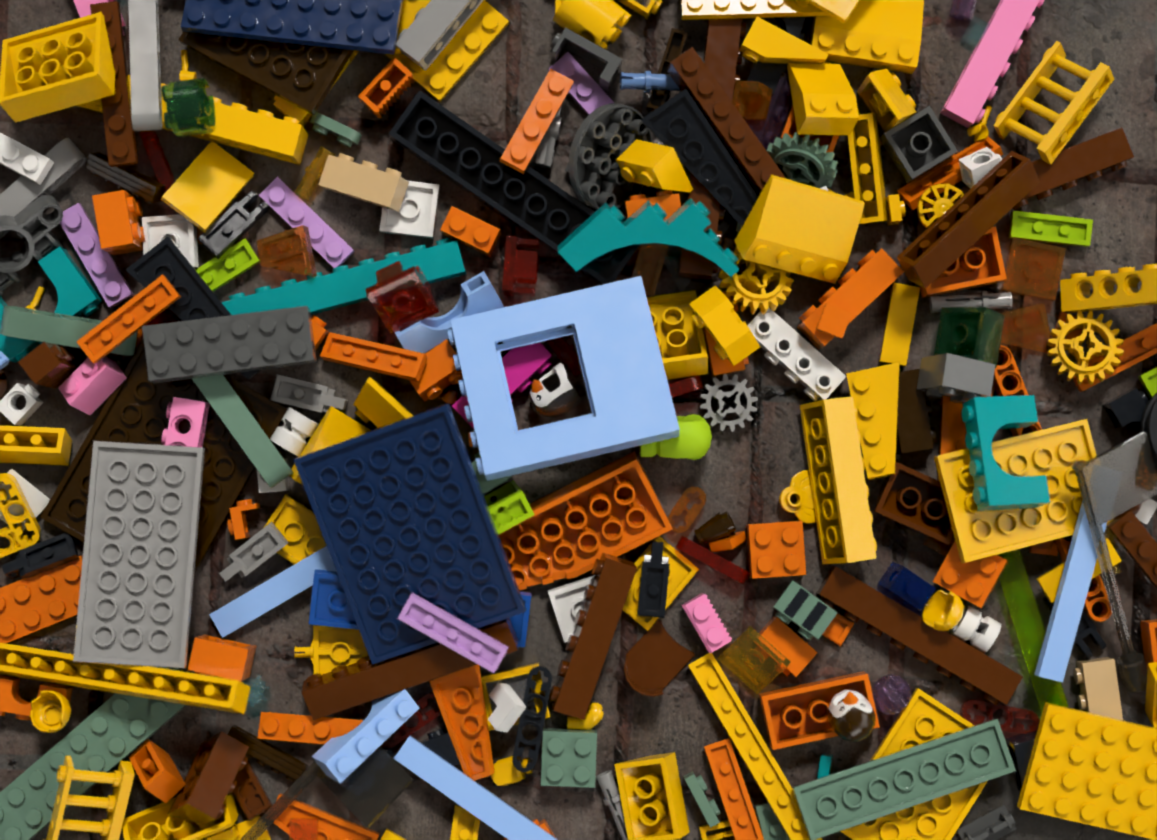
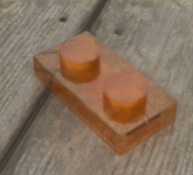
[631,243,669,297]

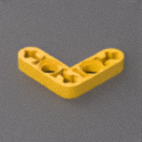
[0,473,41,558]

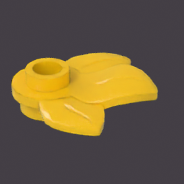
[779,470,816,524]

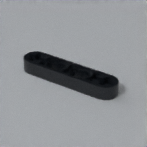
[513,666,552,772]

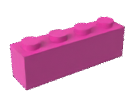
[452,343,552,430]

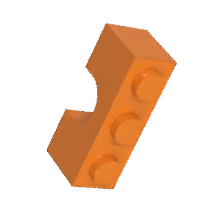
[0,675,73,720]

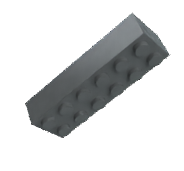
[142,306,317,383]

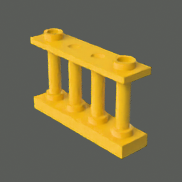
[993,41,1114,165]
[42,755,135,840]

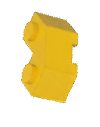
[689,285,760,366]

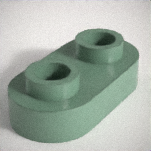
[310,112,362,147]

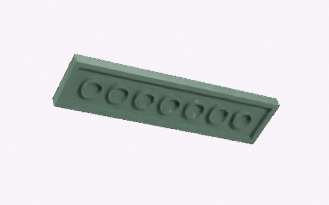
[792,719,1016,840]

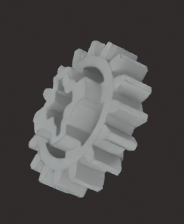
[699,374,758,432]

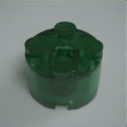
[161,78,216,137]

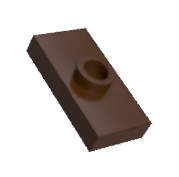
[233,760,274,821]

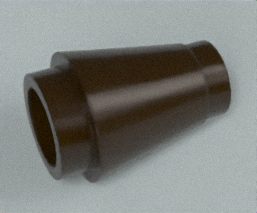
[695,511,736,545]

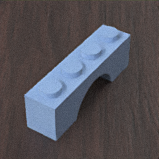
[391,271,504,354]
[312,689,419,783]

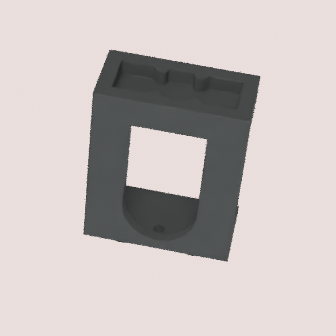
[550,27,622,93]

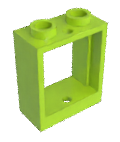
[484,480,535,535]

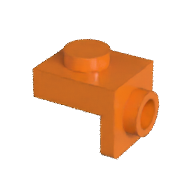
[228,499,260,540]

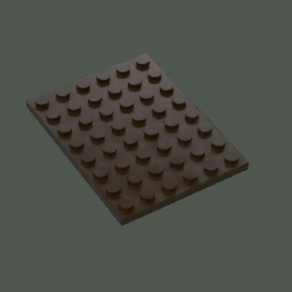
[40,338,288,575]

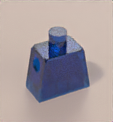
[877,562,936,613]

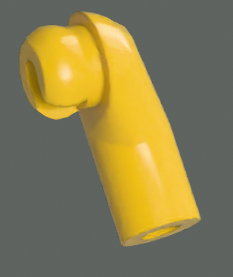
[567,702,604,730]

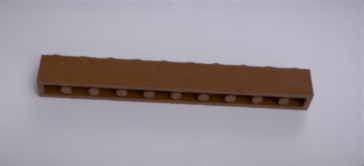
[678,18,746,280]

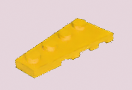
[846,362,900,480]

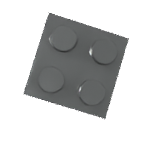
[880,106,958,184]
[917,353,996,404]

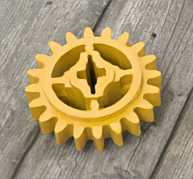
[718,246,794,315]
[1047,310,1124,385]

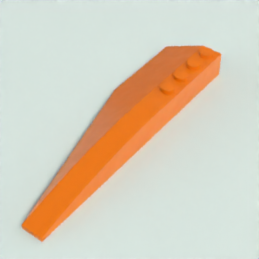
[499,451,673,590]

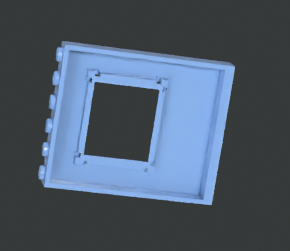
[447,276,680,481]

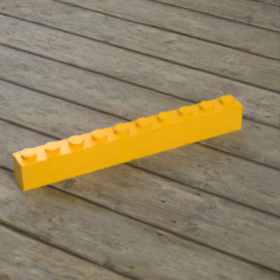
[0,643,251,714]

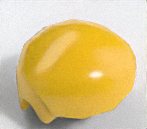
[922,590,964,631]
[30,690,71,733]

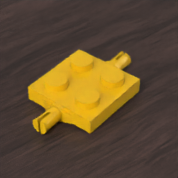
[294,625,369,675]

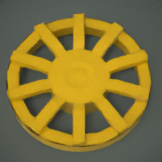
[917,183,964,229]

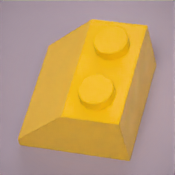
[616,139,693,192]

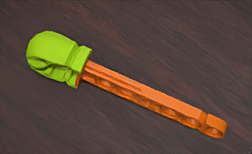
[468,414,712,460]

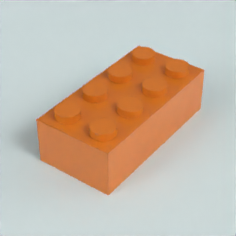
[797,248,904,350]
[759,671,880,750]

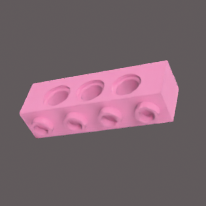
[161,397,210,448]

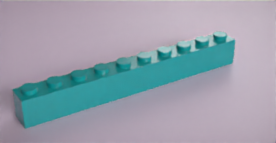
[222,238,466,315]

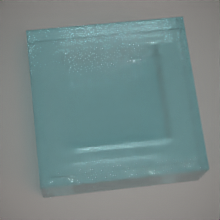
[960,16,990,48]

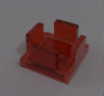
[502,236,539,296]
[365,261,439,334]

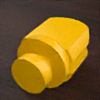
[491,756,533,786]

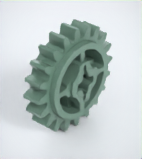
[766,132,838,188]

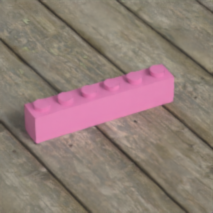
[940,0,1045,128]

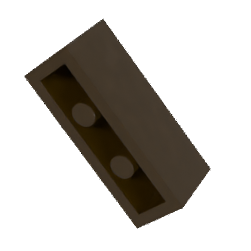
[896,369,936,454]

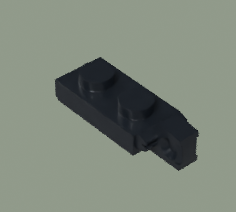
[2,532,79,580]
[637,541,670,618]

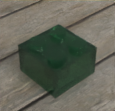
[934,307,1005,368]

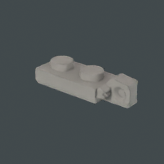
[270,374,348,413]
[219,522,289,582]

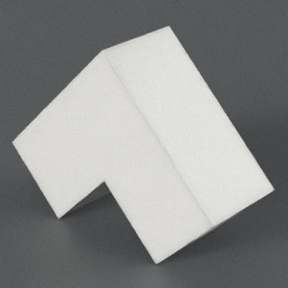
[488,682,526,733]

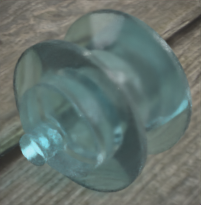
[244,674,270,707]

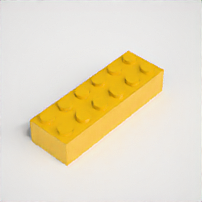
[799,396,877,564]

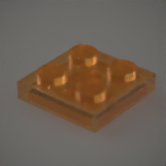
[1001,237,1066,301]

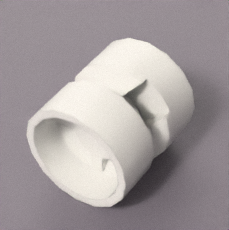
[270,407,319,456]
[950,604,1001,654]

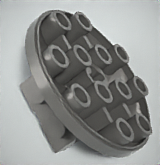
[565,103,653,210]

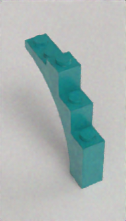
[557,198,739,277]

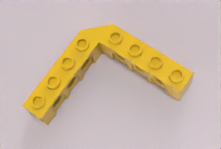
[1060,264,1157,313]

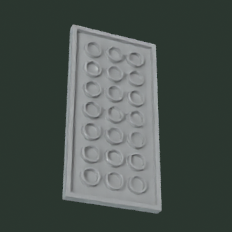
[73,441,205,668]

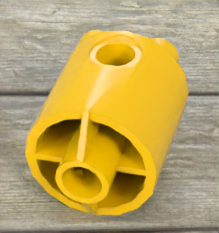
[553,0,632,58]

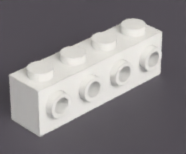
[747,307,847,402]

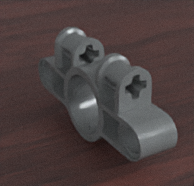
[0,195,63,297]

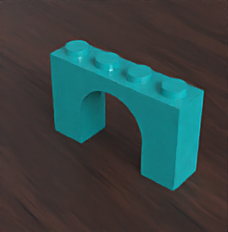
[0,246,103,363]
[961,395,1050,511]

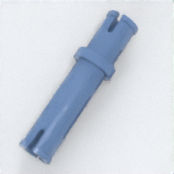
[620,71,681,93]

